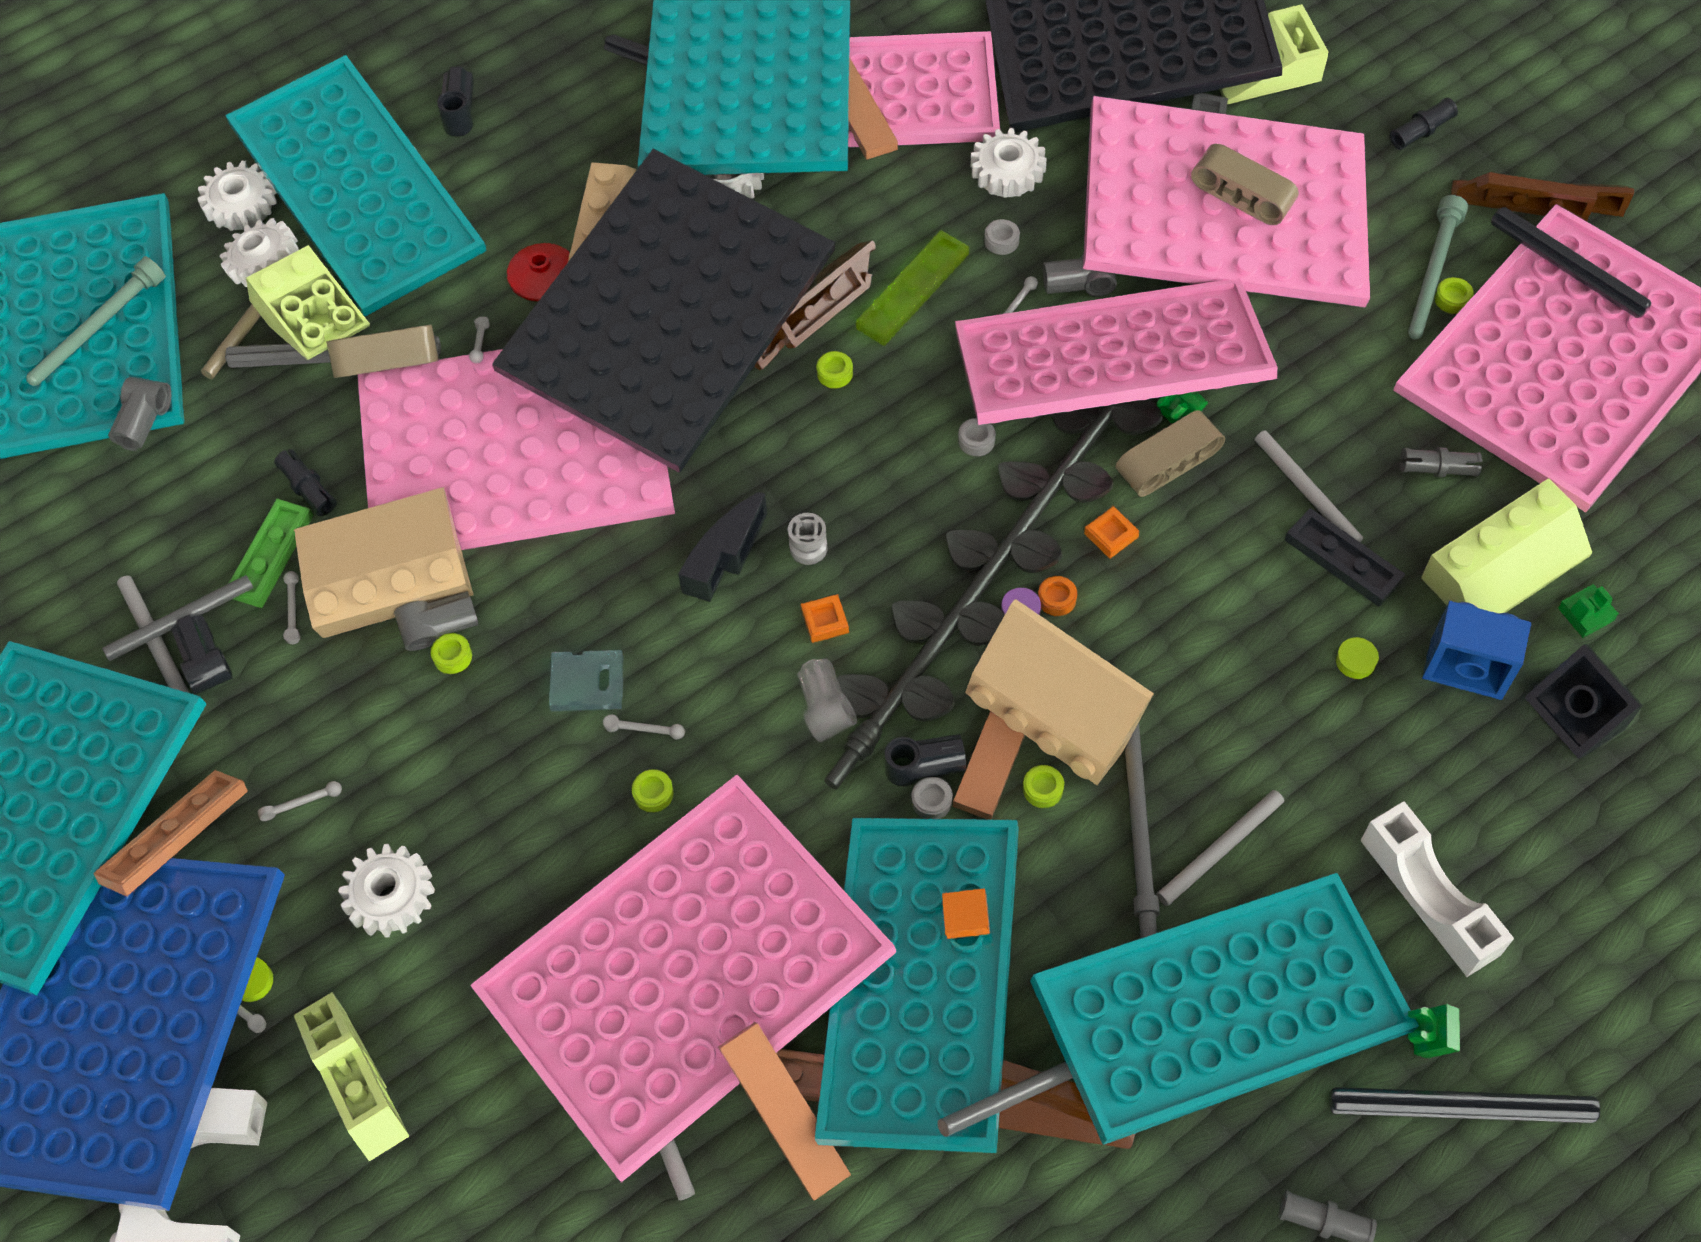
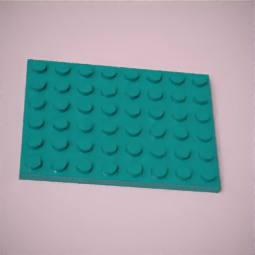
[638,0,851,175]
[0,193,184,459]
[0,641,207,996]

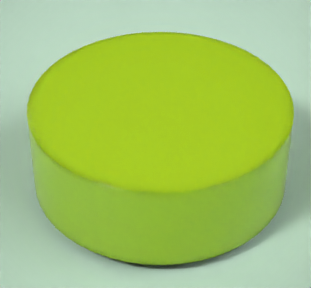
[1434,277,1474,314]
[816,351,853,388]
[431,633,472,674]
[1336,637,1379,679]
[1023,765,1064,808]
[632,769,674,812]
[242,957,273,1002]

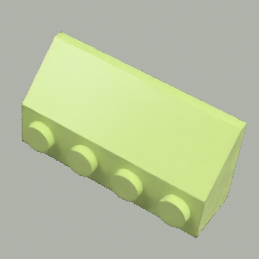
[1421,478,1592,613]

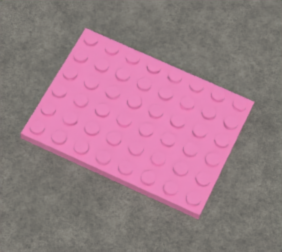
[1083,96,1370,307]
[1393,204,1701,512]
[358,349,675,550]
[470,775,896,1182]

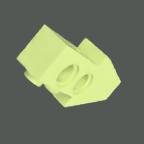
[294,992,409,1161]

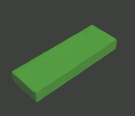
[228,499,314,608]

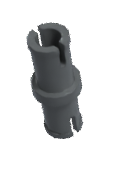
[1400,447,1482,478]
[1278,1190,1377,1242]

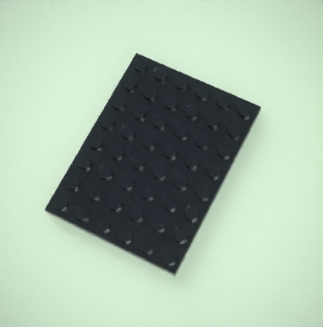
[985,0,1282,132]
[492,148,835,473]

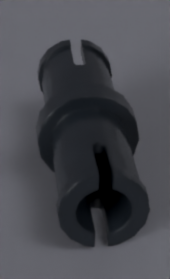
[1390,97,1458,150]
[274,449,337,517]

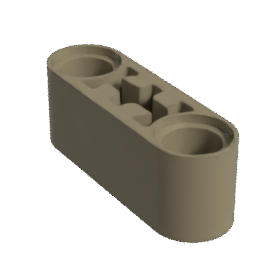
[1191,144,1299,225]
[326,324,439,378]
[1115,410,1225,497]

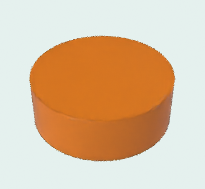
[1038,576,1077,616]

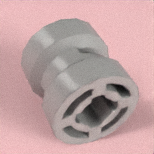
[788,513,828,565]

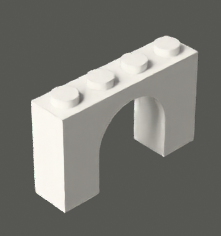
[109,1088,267,1242]

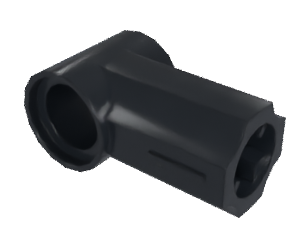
[437,67,474,137]
[171,615,233,695]
[885,734,966,787]

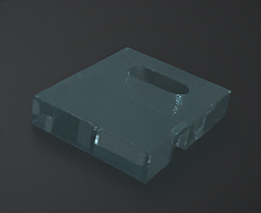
[549,650,624,711]

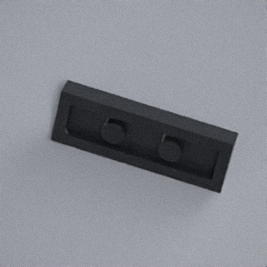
[1285,508,1405,607]

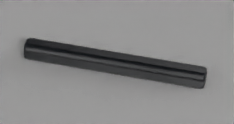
[1491,207,1652,318]

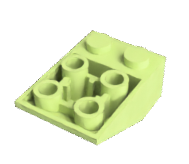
[1219,4,1329,105]
[246,245,370,360]

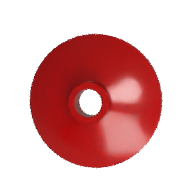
[507,243,570,301]

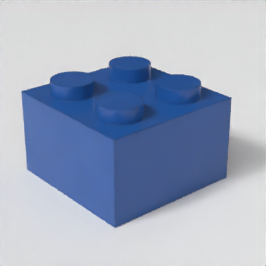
[1422,601,1531,700]

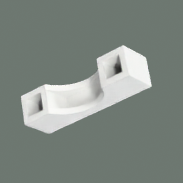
[1361,801,1514,977]

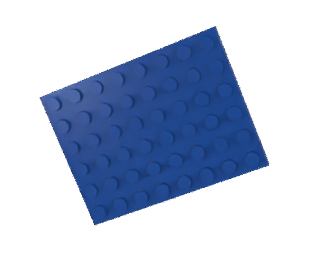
[0,858,285,1211]

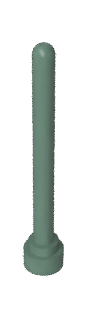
[1408,195,1468,339]
[26,256,166,386]

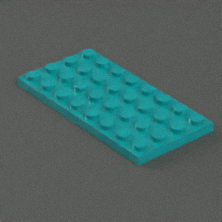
[225,55,487,317]
[815,818,1019,1153]
[1030,873,1419,1145]

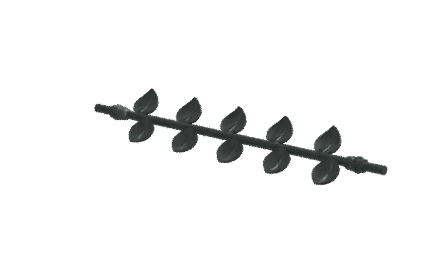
[824,399,1162,790]

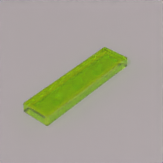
[856,230,969,346]

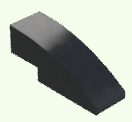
[678,492,767,602]

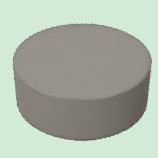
[984,219,1020,255]
[958,418,996,456]
[912,777,953,819]

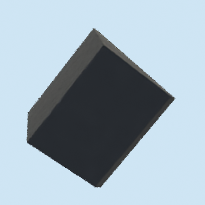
[1524,644,1643,759]

